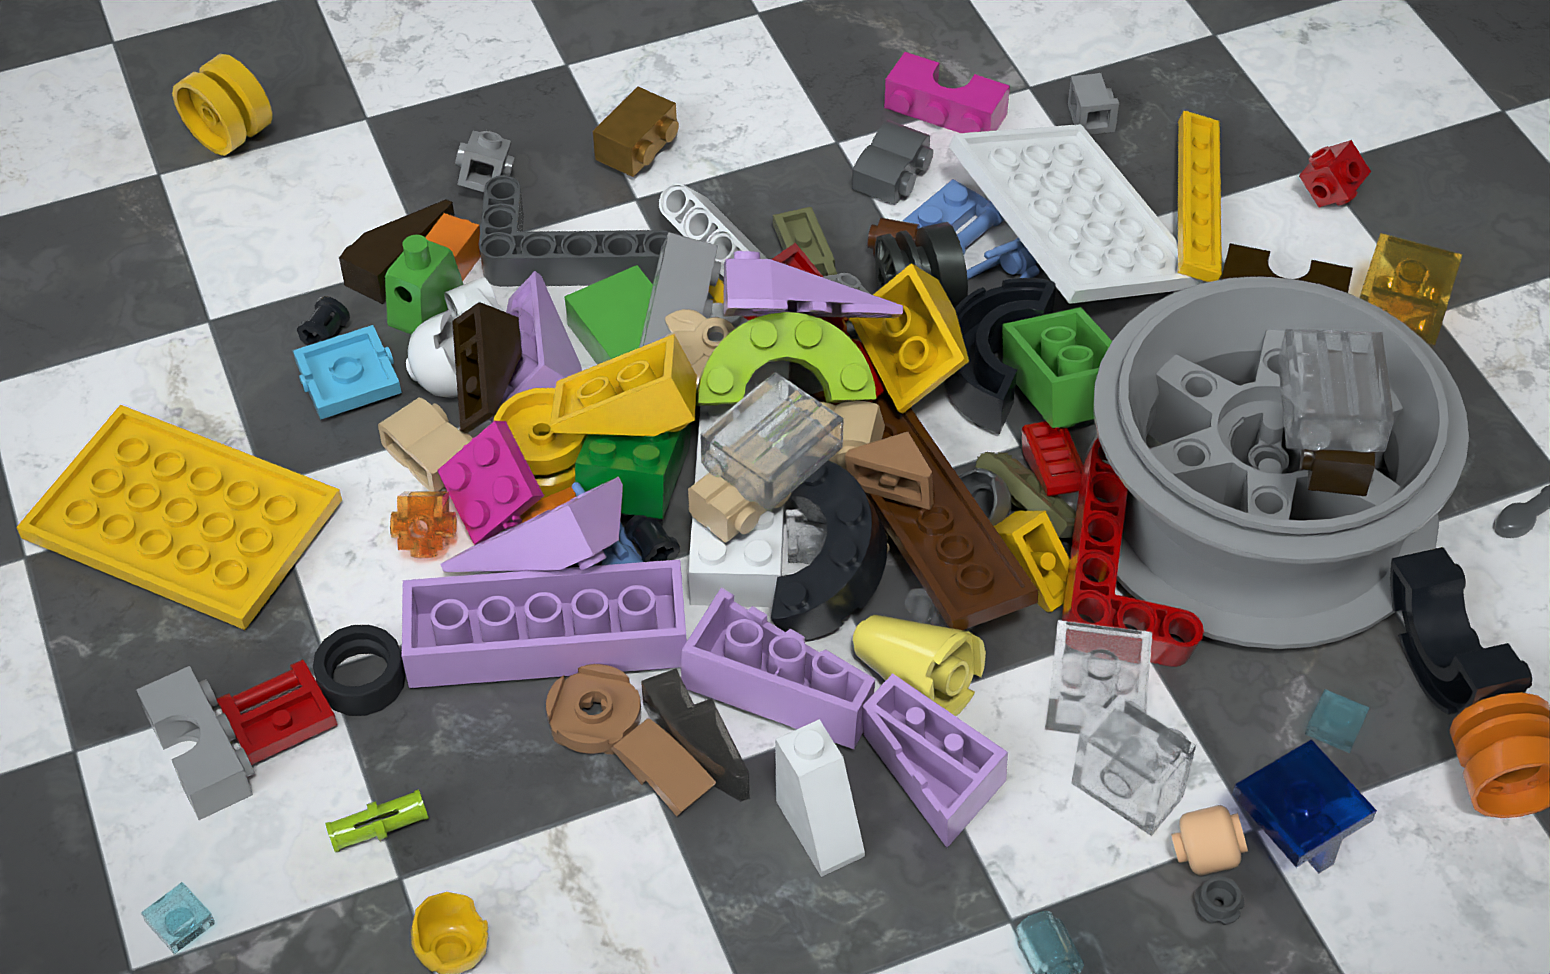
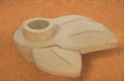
[664,309,735,391]

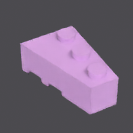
[862,674,1008,848]

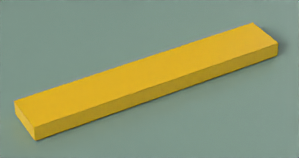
[1178,111,1222,282]

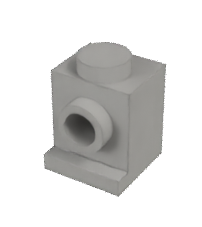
[1068,73,1119,135]

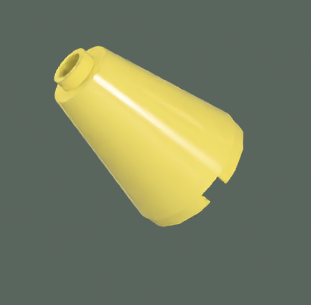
[853,615,986,716]

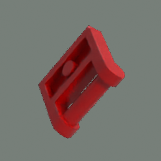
[216,659,337,765]

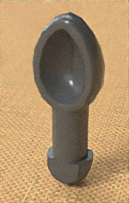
[1495,485,1550,538]

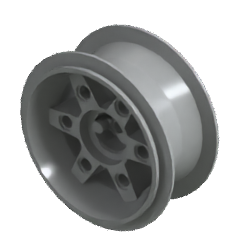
[1085,276,1469,649]

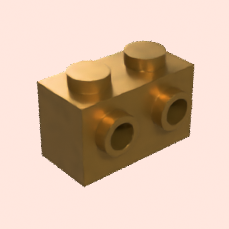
[593,86,679,177]

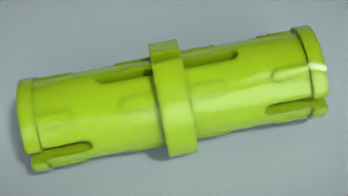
[325,789,429,852]

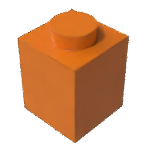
[425,213,481,281]

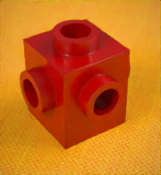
[1299,140,1371,207]

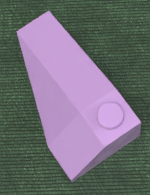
[440,477,623,572]

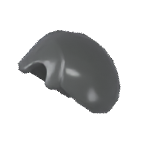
[959,468,1012,526]

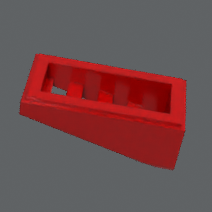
[1022,421,1083,496]

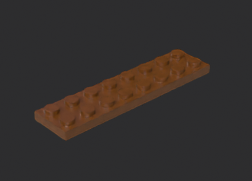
[806,389,1038,630]

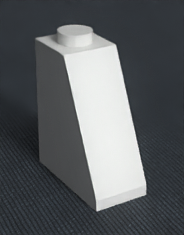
[775,719,865,877]

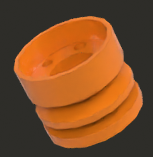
[1449,692,1550,818]

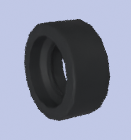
[313,625,406,716]

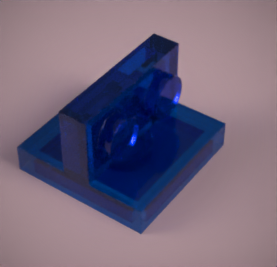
[1232,739,1377,874]

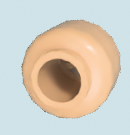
[1171,805,1248,876]

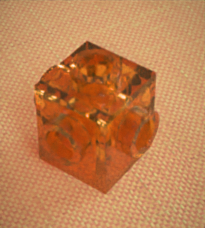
[390,491,457,558]

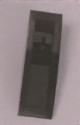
[641,668,750,802]

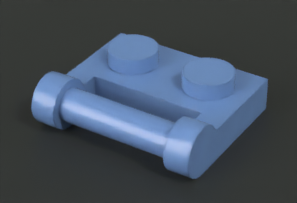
[903,179,1005,255]

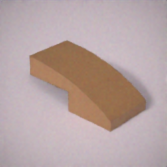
[611,718,716,817]

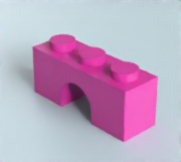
[884,52,1010,133]

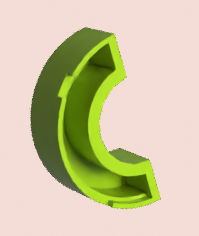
[696,312,876,406]

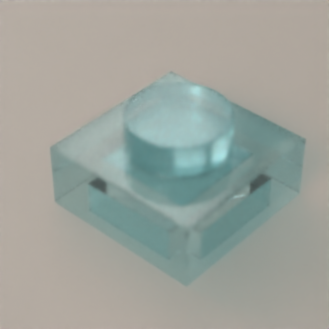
[1305,689,1369,753]
[141,882,215,954]

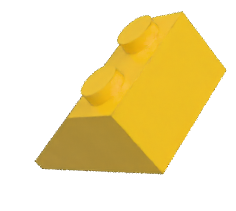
[849,263,969,414]
[550,334,697,436]

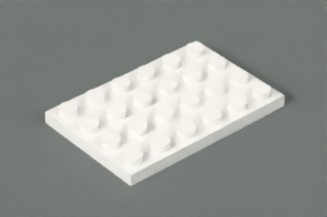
[949,124,1203,304]

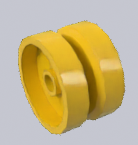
[172,54,273,156]
[494,388,588,500]

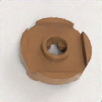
[546,664,642,754]

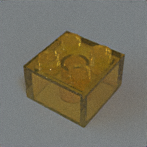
[1360,233,1463,346]

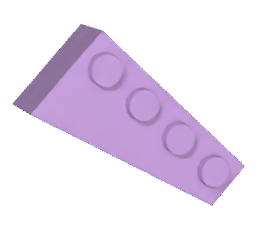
[681,588,875,749]

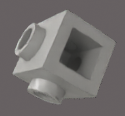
[455,130,515,192]

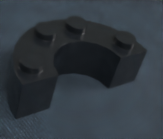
[944,278,1056,434]
[771,455,888,640]
[1390,547,1532,714]

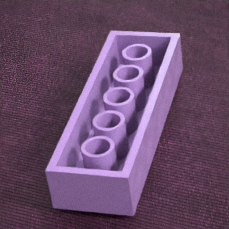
[402,560,687,688]

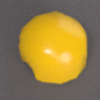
[411,892,488,974]

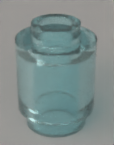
[1016,911,1084,974]

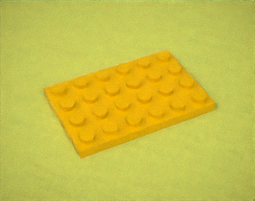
[16,405,342,630]

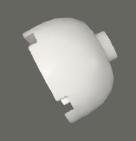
[406,310,460,398]

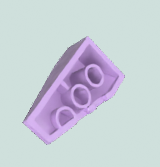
[723,251,903,318]
[490,271,582,422]

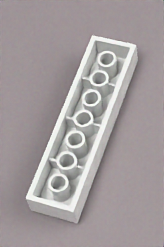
[688,303,791,607]

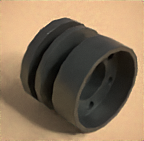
[875,222,968,308]

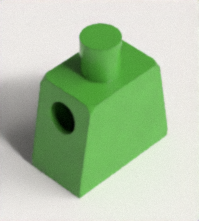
[385,235,464,335]

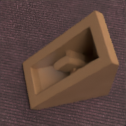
[845,432,934,510]

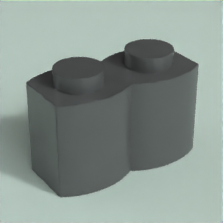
[852,120,933,205]

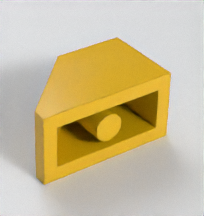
[994,510,1070,612]

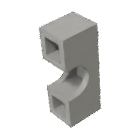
[136,666,254,820]

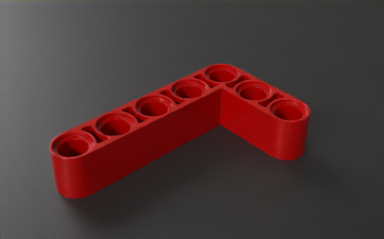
[1061,438,1204,667]

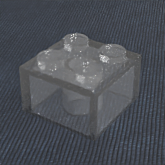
[1045,620,1152,742]
[1071,693,1196,836]

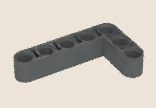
[479,175,672,287]

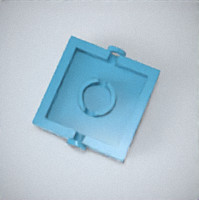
[293,325,402,420]

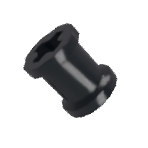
[297,296,350,346]
[624,515,680,562]

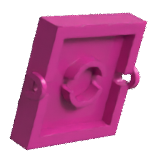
[437,421,544,545]

